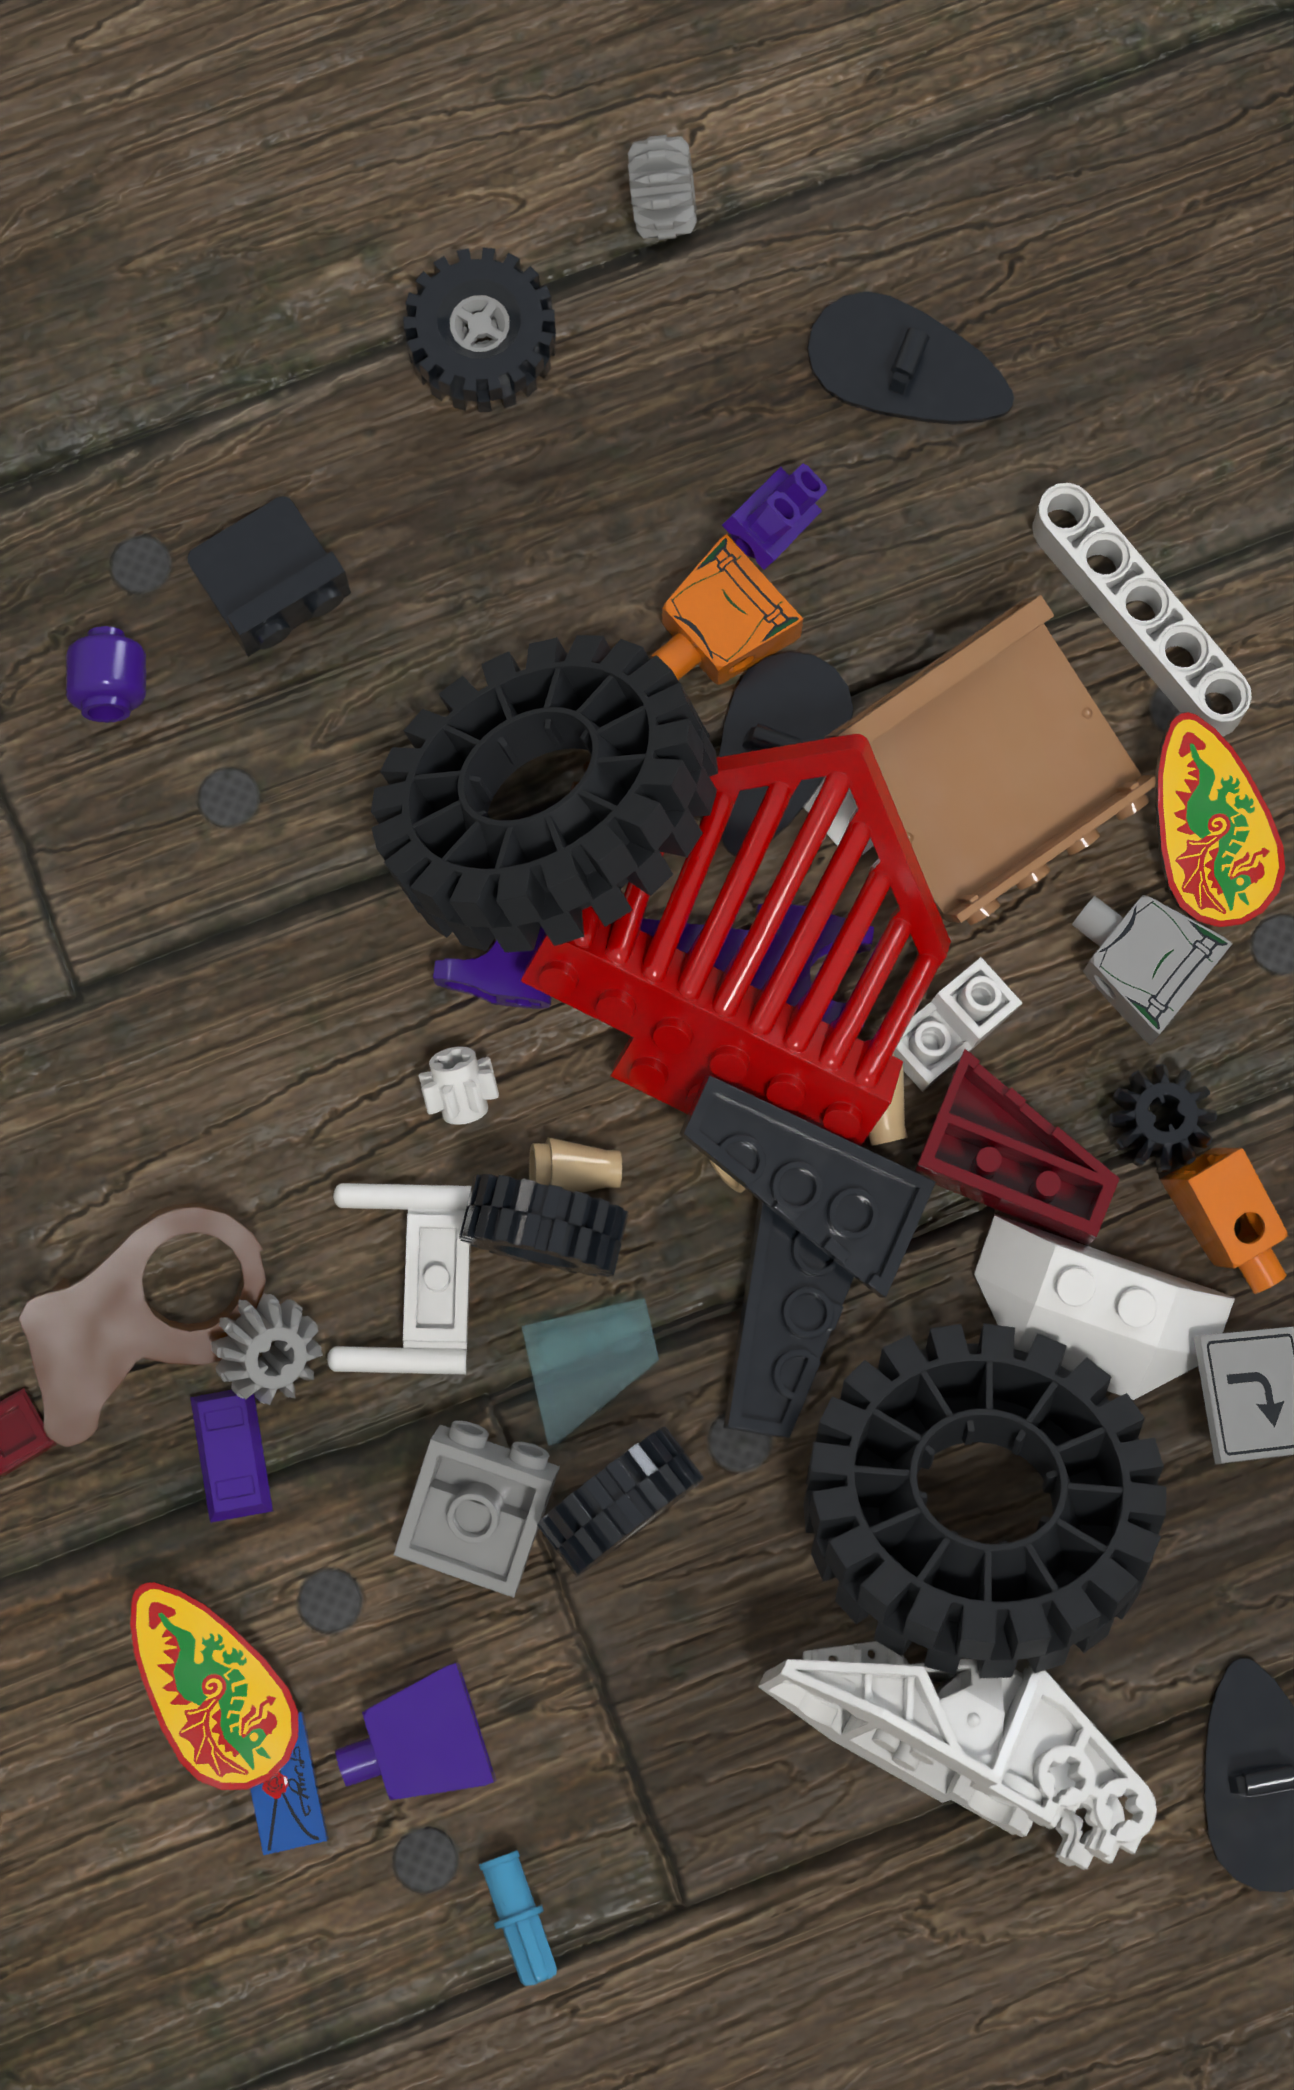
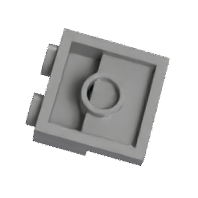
[394,1421,560,1598]

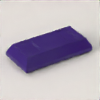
[190,1390,273,1523]

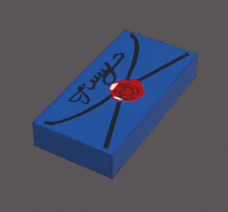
[250,1712,329,1855]

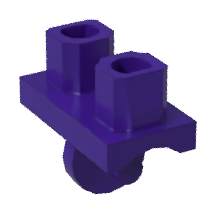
[722,463,828,570]

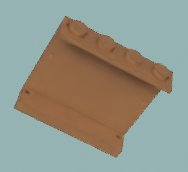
[825,595,1155,925]

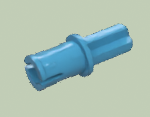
[479,1850,557,1986]

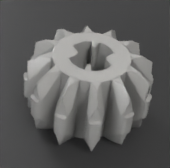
[628,135,697,240]
[211,1293,323,1405]

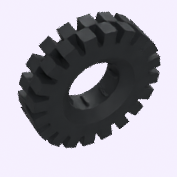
[371,635,718,952]
[804,1323,1167,1678]

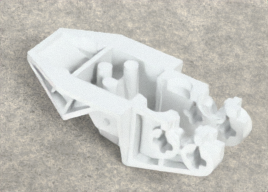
[758,1641,1157,1870]

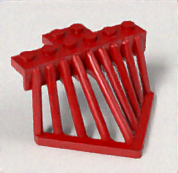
[521,734,951,1146]

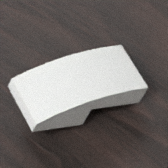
[894,957,1022,1092]

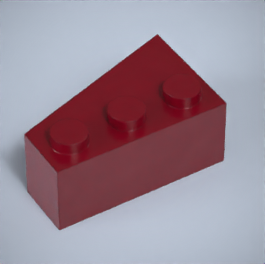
[914,1049,1120,1246]

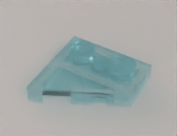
[522,1298,659,1447]

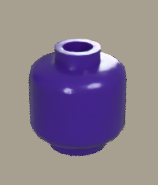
[66,626,146,723]

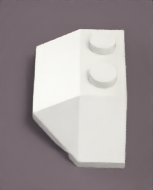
[974,1214,1235,1400]

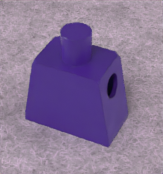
[335,1663,497,1800]

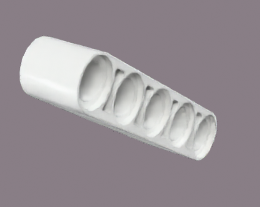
[1032,483,1252,737]

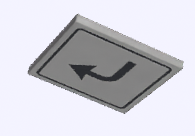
[1194,1327,1294,1464]

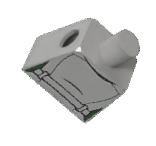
[1072,895,1233,1045]

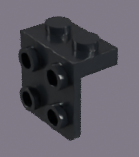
[187,496,351,657]

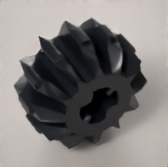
[1108,1064,1217,1172]

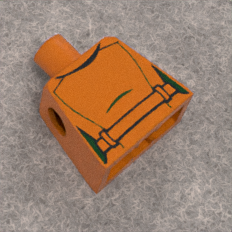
[650,534,803,685]

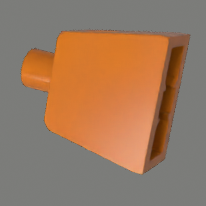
[1160,1148,1288,1294]

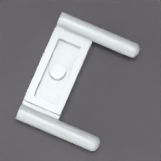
[327,1183,471,1375]

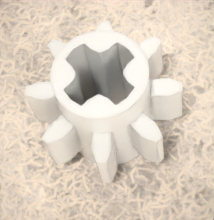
[419,1047,499,1125]

